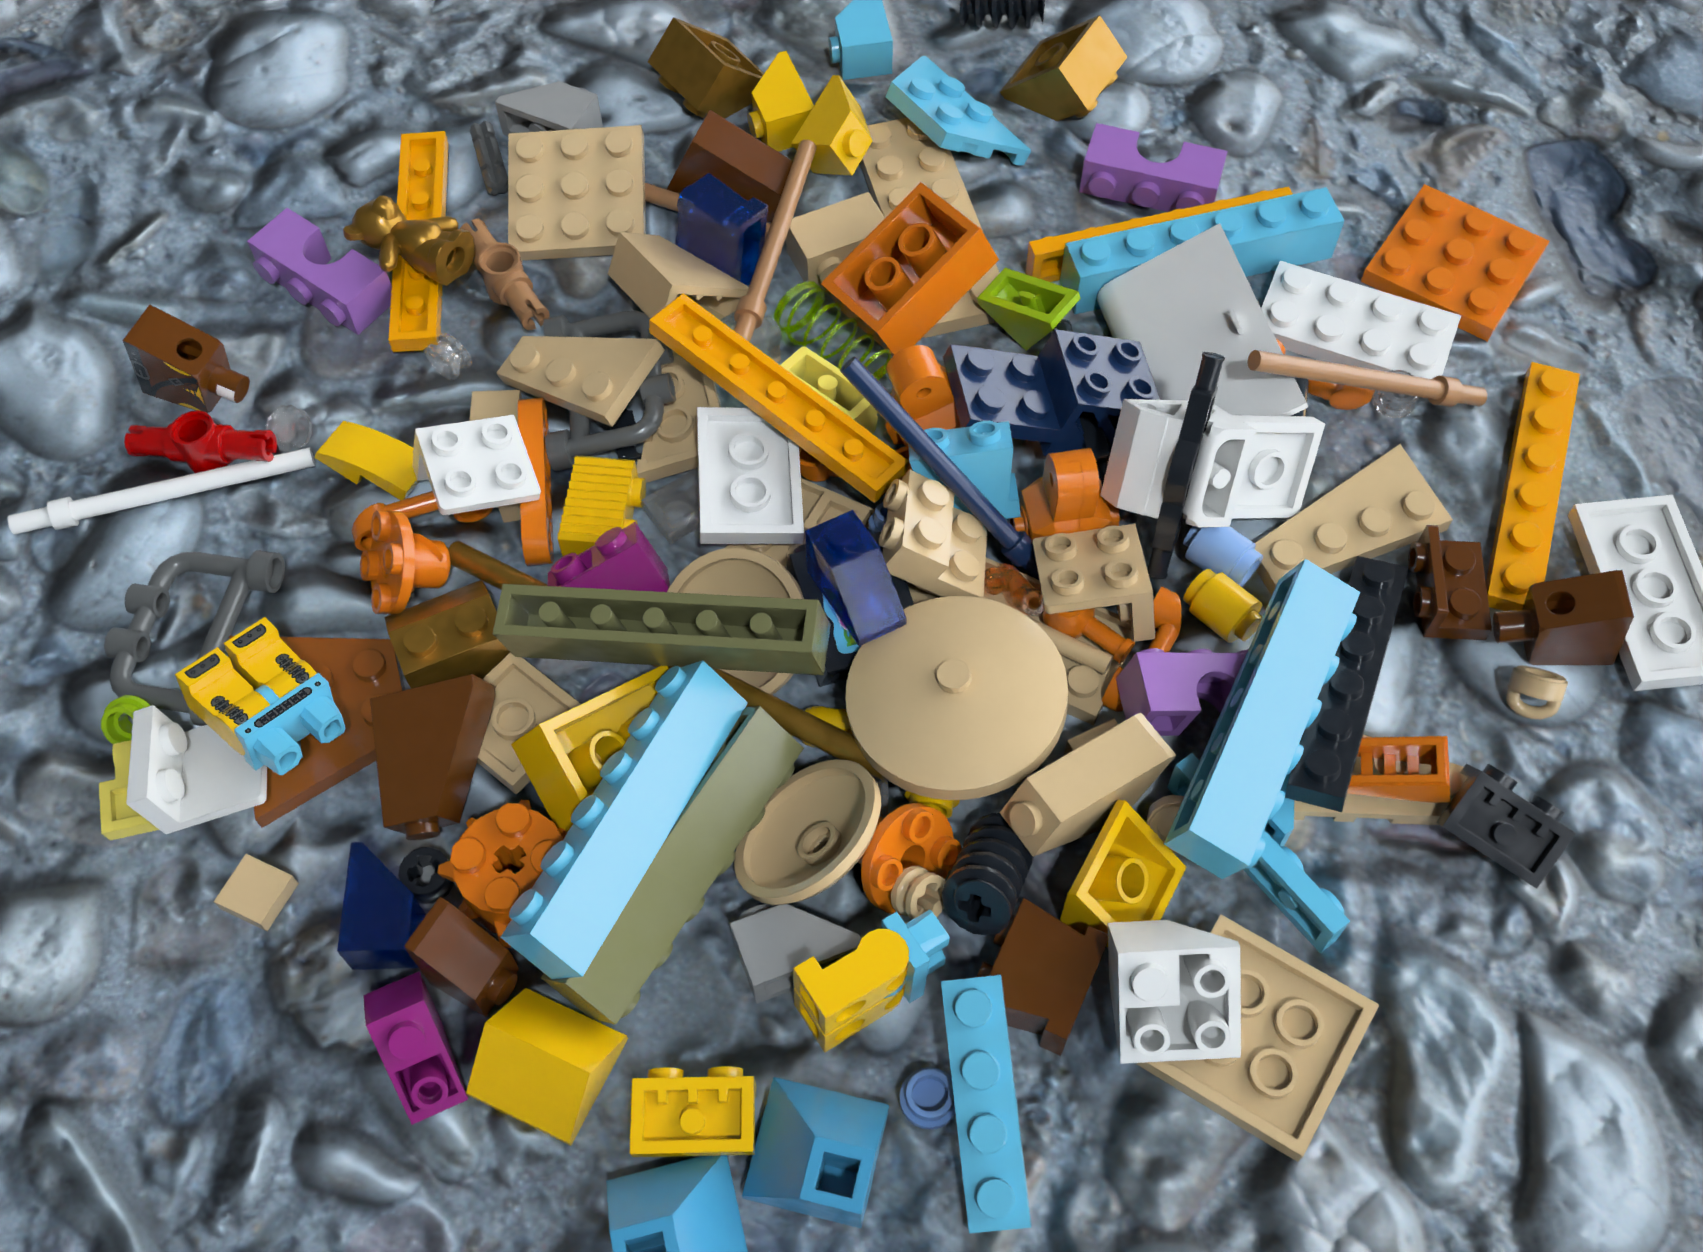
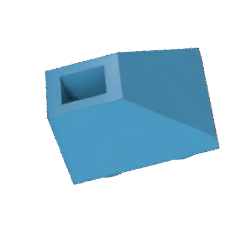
[742,1077,889,1229]
[606,1155,748,1252]

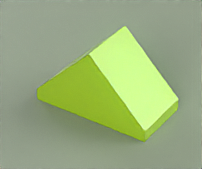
[977,268,1081,351]

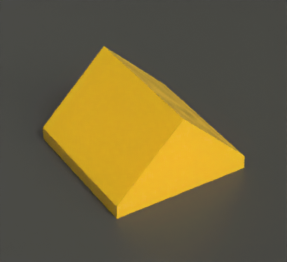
[1060,800,1187,947]
[466,988,628,1146]

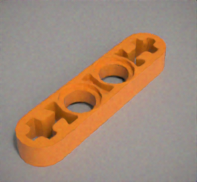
[518,397,554,566]

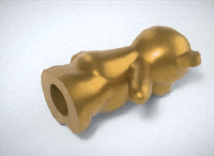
[343,195,474,286]

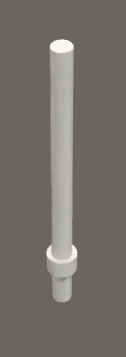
[8,447,315,535]

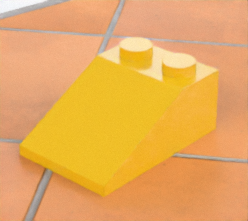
[511,666,669,833]

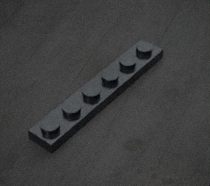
[1285,556,1409,812]

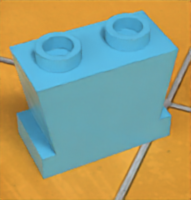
[908,421,1021,519]

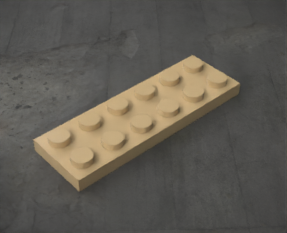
[860,118,1000,338]

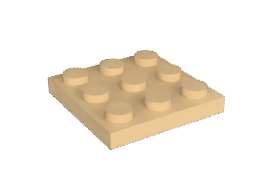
[508,125,646,261]
[1136,914,1379,1162]

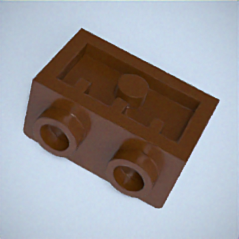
[1408,525,1492,640]

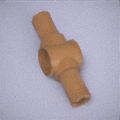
[460,219,549,331]

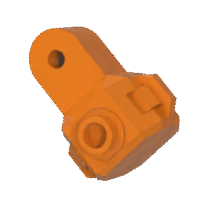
[885,345,961,447]
[1009,448,1120,540]

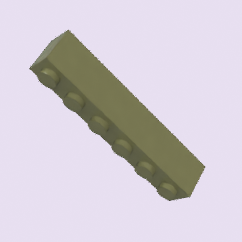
[493,584,831,675]
[541,706,804,1025]

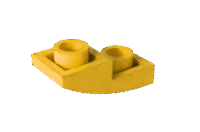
[314,421,419,501]

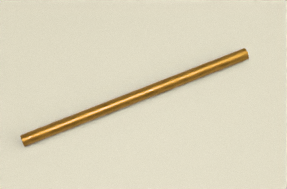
[448,541,886,780]

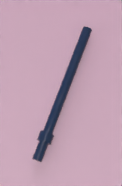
[840,356,1039,580]

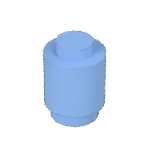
[1183,526,1263,587]

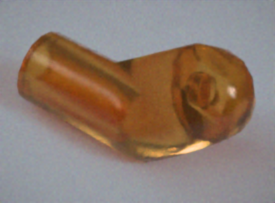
[984,563,1045,616]

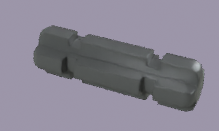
[470,121,508,196]

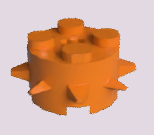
[437,800,567,948]

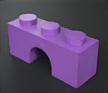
[1079,123,1228,212]
[247,208,392,335]
[1116,648,1248,736]

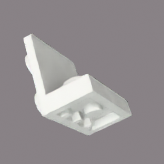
[412,415,541,515]
[126,705,267,834]

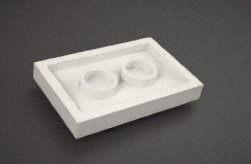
[697,407,804,544]

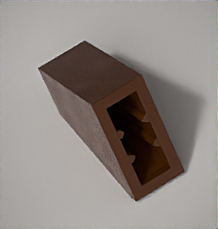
[667,110,793,223]
[370,674,496,840]

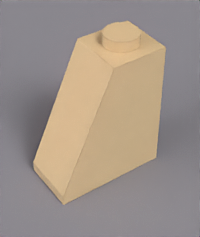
[608,232,749,330]
[999,713,1176,857]

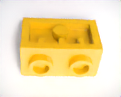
[630,1066,757,1157]

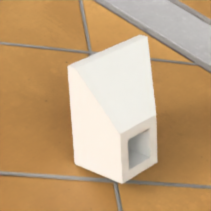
[1108,920,1241,1064]

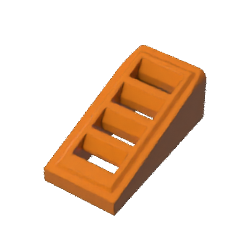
[1347,736,1450,803]

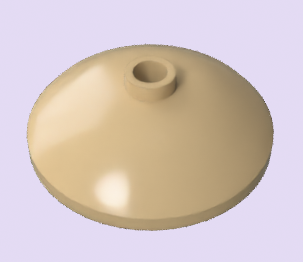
[667,548,804,695]
[734,759,881,905]

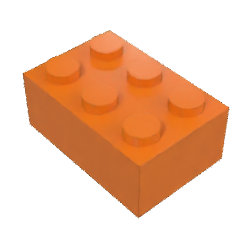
[821,182,999,356]

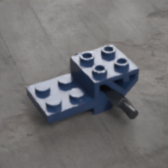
[943,319,1160,486]

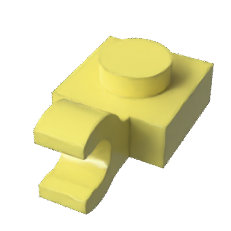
[99,740,159,841]

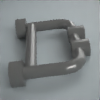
[543,310,676,472]
[104,550,285,726]

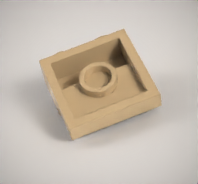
[879,470,987,598]

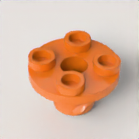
[360,511,451,614]
[858,803,961,915]

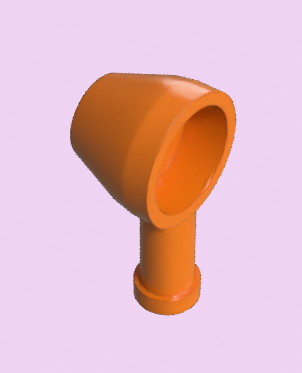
[1042,604,1135,664]

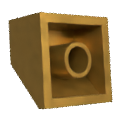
[1000,15,1127,121]
[647,17,764,119]
[385,580,510,689]

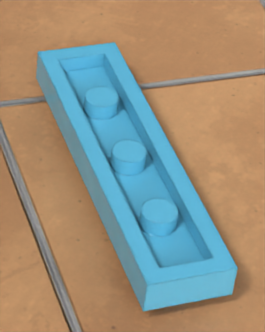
[1167,753,1350,953]
[941,975,1032,1234]

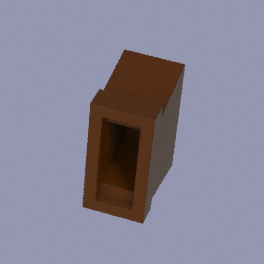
[977,898,1108,1056]

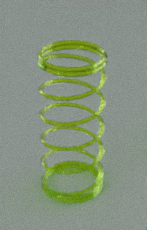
[773,281,892,394]

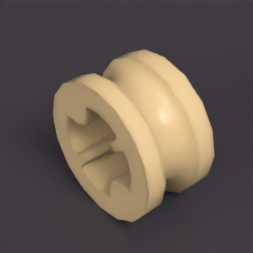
[891,866,946,920]

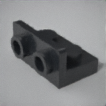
[1436,764,1576,889]

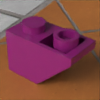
[547,522,670,592]
[363,971,469,1125]

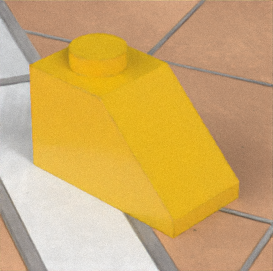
[747,51,814,152]
[791,75,872,176]

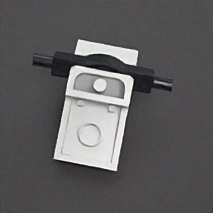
[1100,352,1325,579]

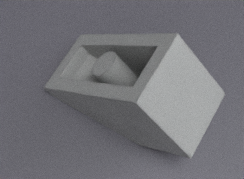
[495,81,603,136]
[730,904,861,1004]

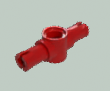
[124,410,277,473]

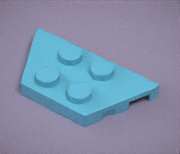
[885,56,1031,166]

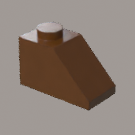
[404,897,519,1017]

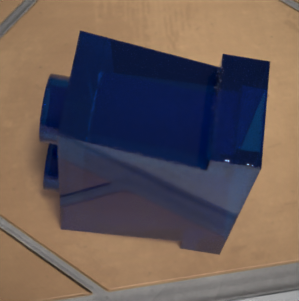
[675,173,768,287]

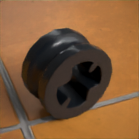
[398,847,454,904]

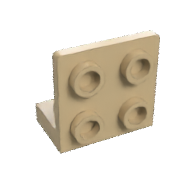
[1033,524,1155,642]

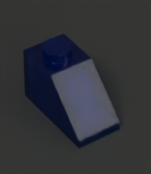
[805,510,907,646]
[337,842,427,970]

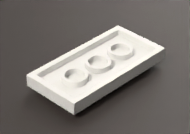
[1261,261,1461,379]
[1568,495,1703,691]

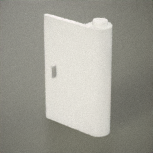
[1097,223,1308,416]

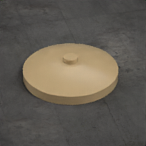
[845,596,1068,800]

